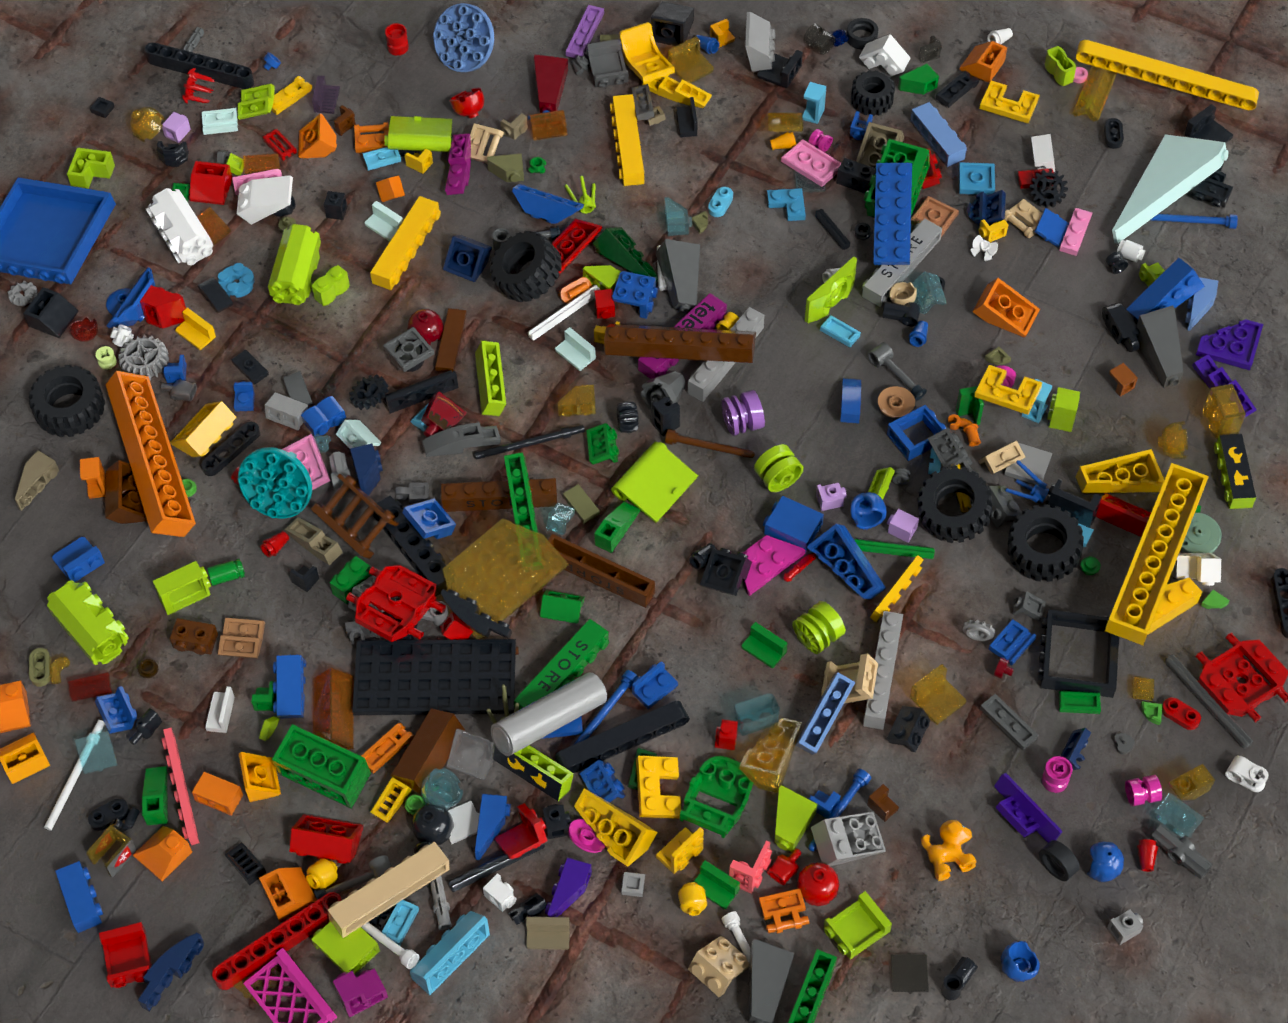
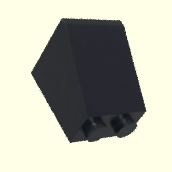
[651,1,694,48]

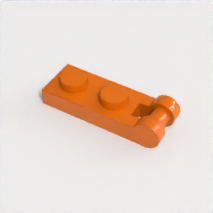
[361,723,415,774]

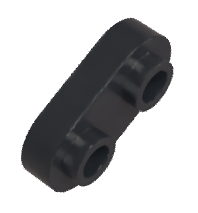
[1104,118,1124,149]
[88,799,129,831]

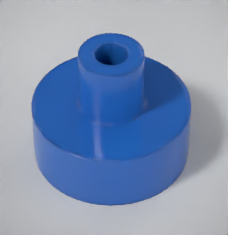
[264,52,281,70]

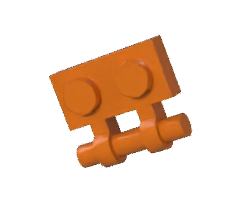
[759,889,809,934]

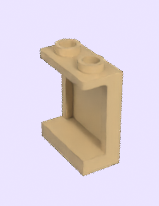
[821,654,878,703]

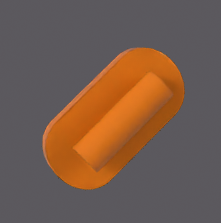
[558,277,592,304]

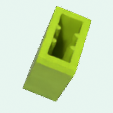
[774,785,817,852]

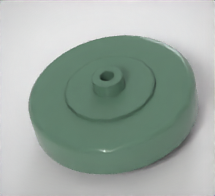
[1180,512,1222,553]

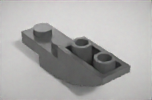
[422,422,501,457]

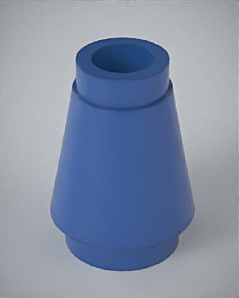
[694,35,719,54]
[909,321,928,347]

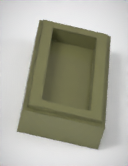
[563,484,600,523]

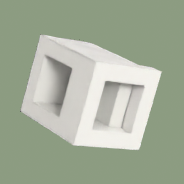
[483,873,517,912]

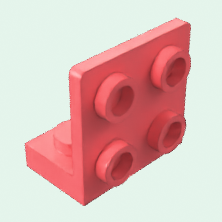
[729,840,772,894]

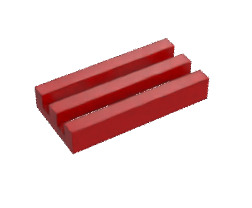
[263,129,297,161]

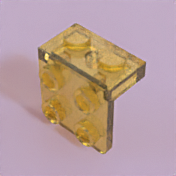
[668,36,714,83]

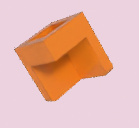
[376,176,405,202]

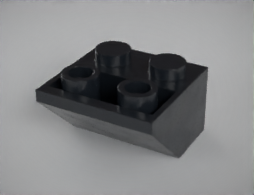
[23,287,79,338]

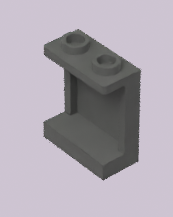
[587,39,629,88]

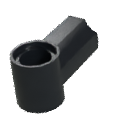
[883,302,921,327]
[941,956,978,1000]

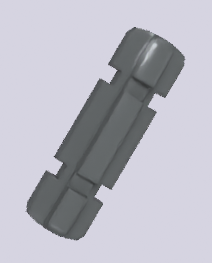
[182,27,204,52]

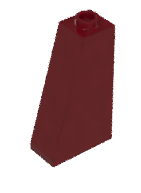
[534,54,568,115]

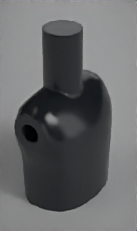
[129,708,162,745]

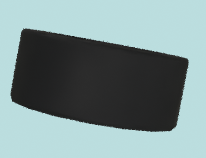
[846,18,879,50]
[1039,840,1079,881]

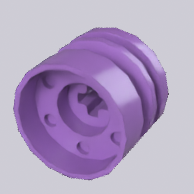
[722,390,765,436]

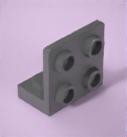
[928,428,973,472]

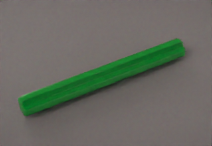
[854,539,935,559]

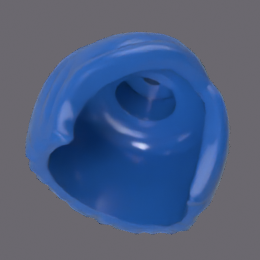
[850,492,887,530]
[1087,842,1124,882]

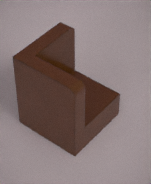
[867,784,899,822]

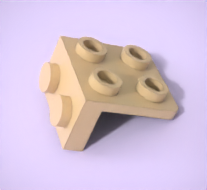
[688,936,749,997]

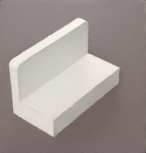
[205,687,235,733]

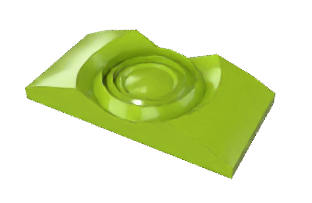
[805,257,857,323]

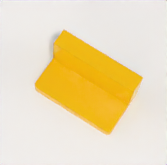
[175,308,216,350]

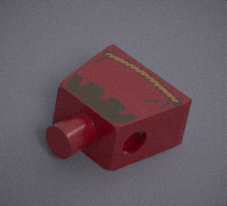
[421,391,467,438]

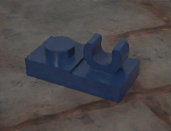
[1060,728,1091,770]

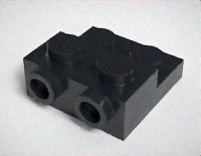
[700,548,752,596]

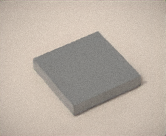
[1004,443,1052,485]

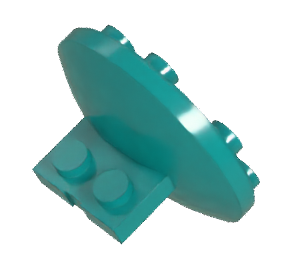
[238,447,312,519]

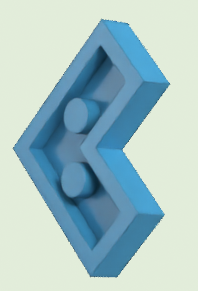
[767,188,806,221]

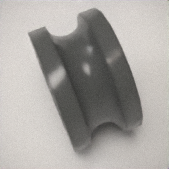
[892,468,911,486]

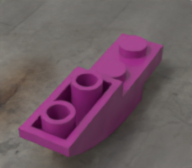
[445,133,471,195]

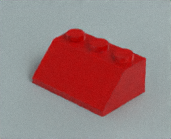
[289,814,364,864]

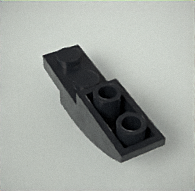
[441,589,512,639]

